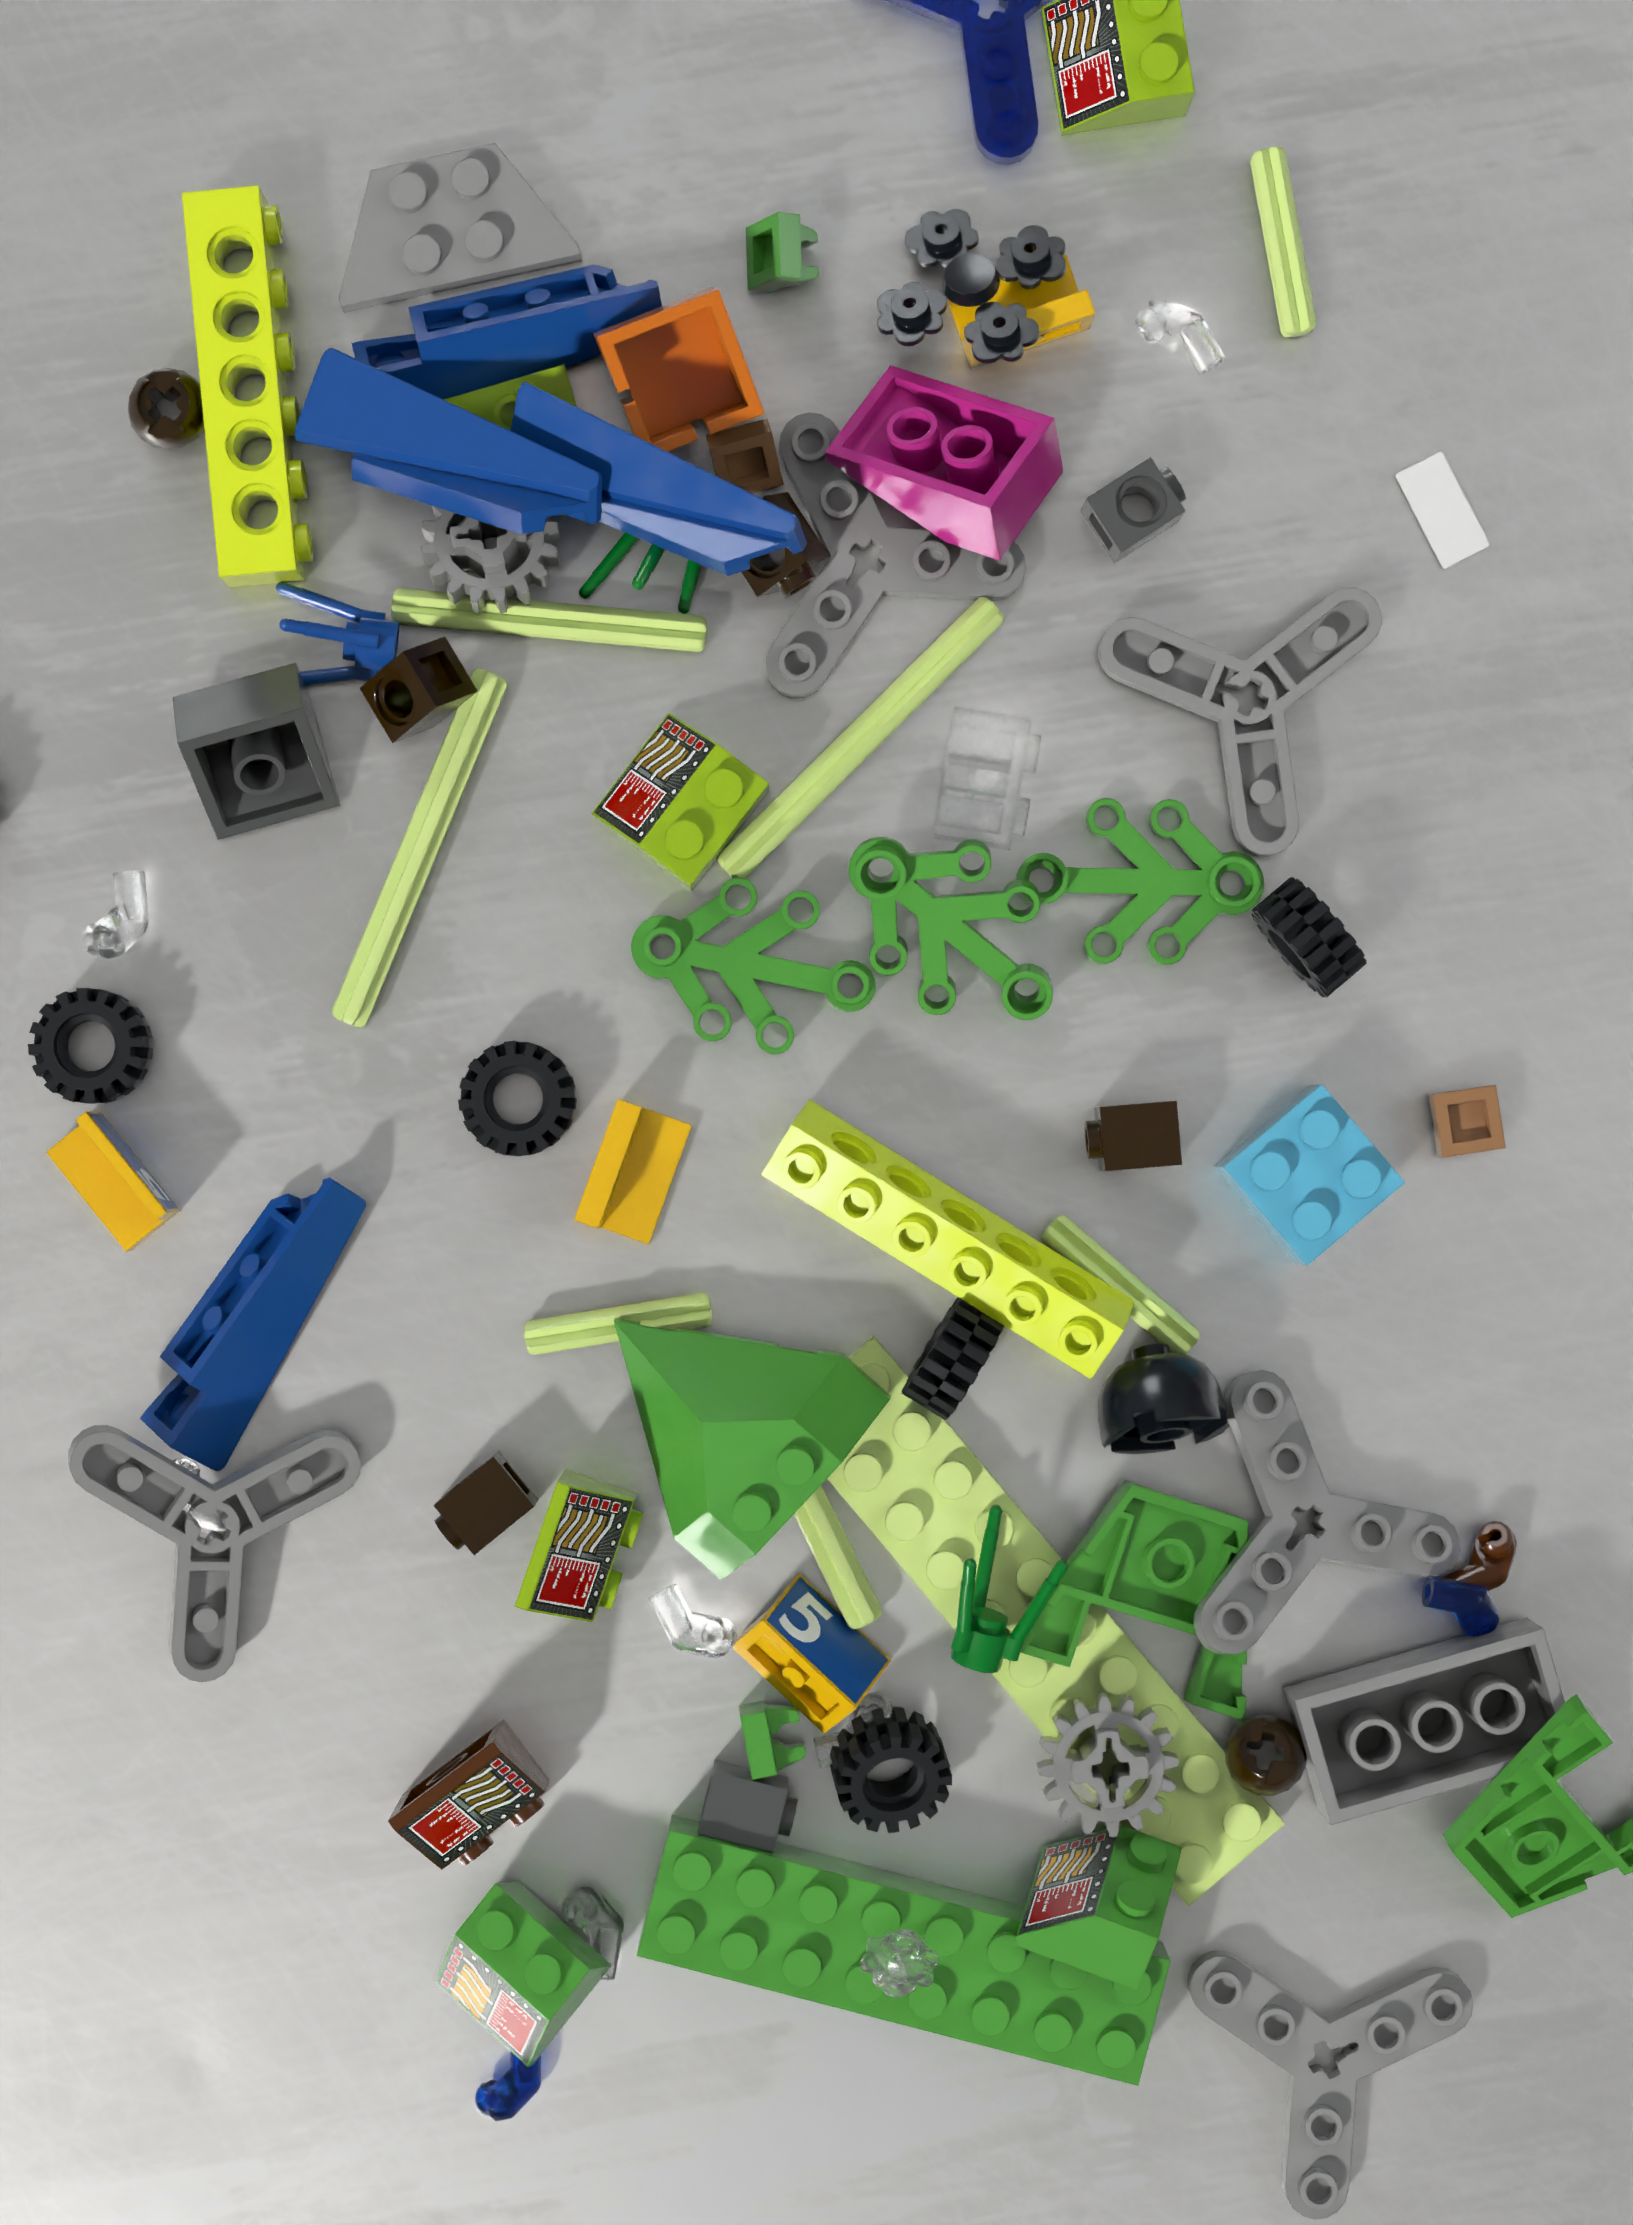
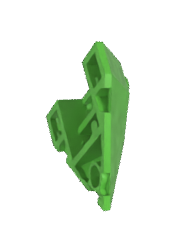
[614,1318,891,1580]

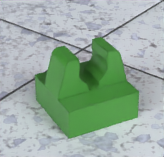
[746,212,819,293]
[739,1701,806,1780]

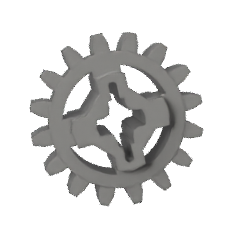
[420,506,561,613]
[1037,1691,1179,1837]

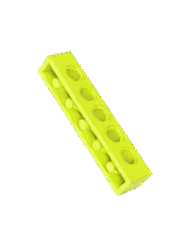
[182,185,314,588]
[761,1099,1135,1379]

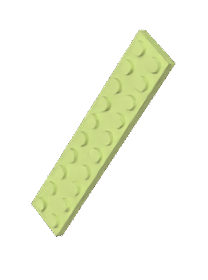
[827,1336,1285,1906]

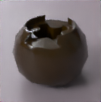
[128,368,204,450]
[1225,1715,1307,1796]

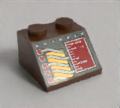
[388,1719,549,1870]

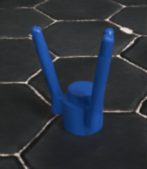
[276,582,400,685]

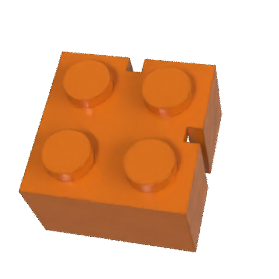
[593,287,765,452]

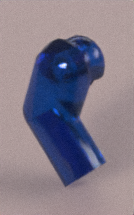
[1421,1575,1500,1637]
[475,2051,541,2121]

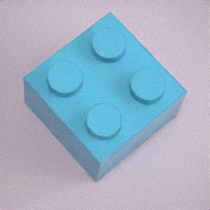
[1214,1084,1405,1266]

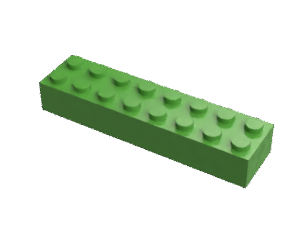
[637,1815,1171,2086]

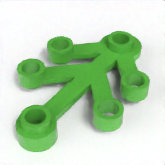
[1016,798,1264,966]
[849,837,1053,1020]
[631,878,876,1055]

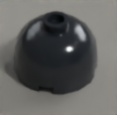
[1098,1344,1229,1454]

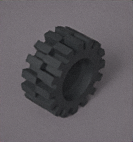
[1251,877,1367,998]
[28,988,154,1104]
[458,1041,577,1156]
[901,1297,1004,1420]
[830,1707,952,1833]

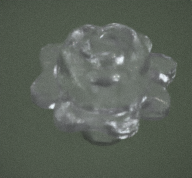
[860,1929,939,1998]

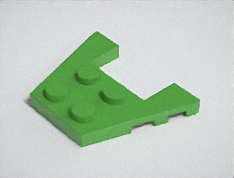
[1020,1480,1248,1720]
[1443,1694,1633,1918]

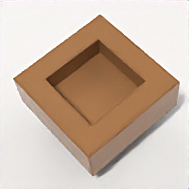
[705,419,784,493]
[1428,1085,1506,1158]

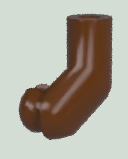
[1439,1521,1517,1606]

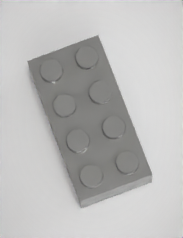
[1283,1617,1565,1825]

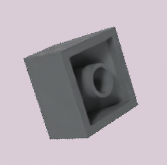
[172,662,340,840]

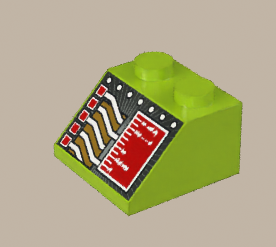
[1041,0,1195,136]
[591,713,769,891]
[514,1469,644,1622]

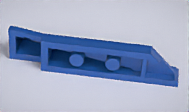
[351,265,662,399]
[295,348,602,534]
[510,382,807,576]
[140,1177,366,1471]

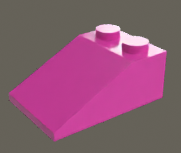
[825,365,1063,561]

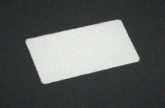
[1395,451,1490,569]

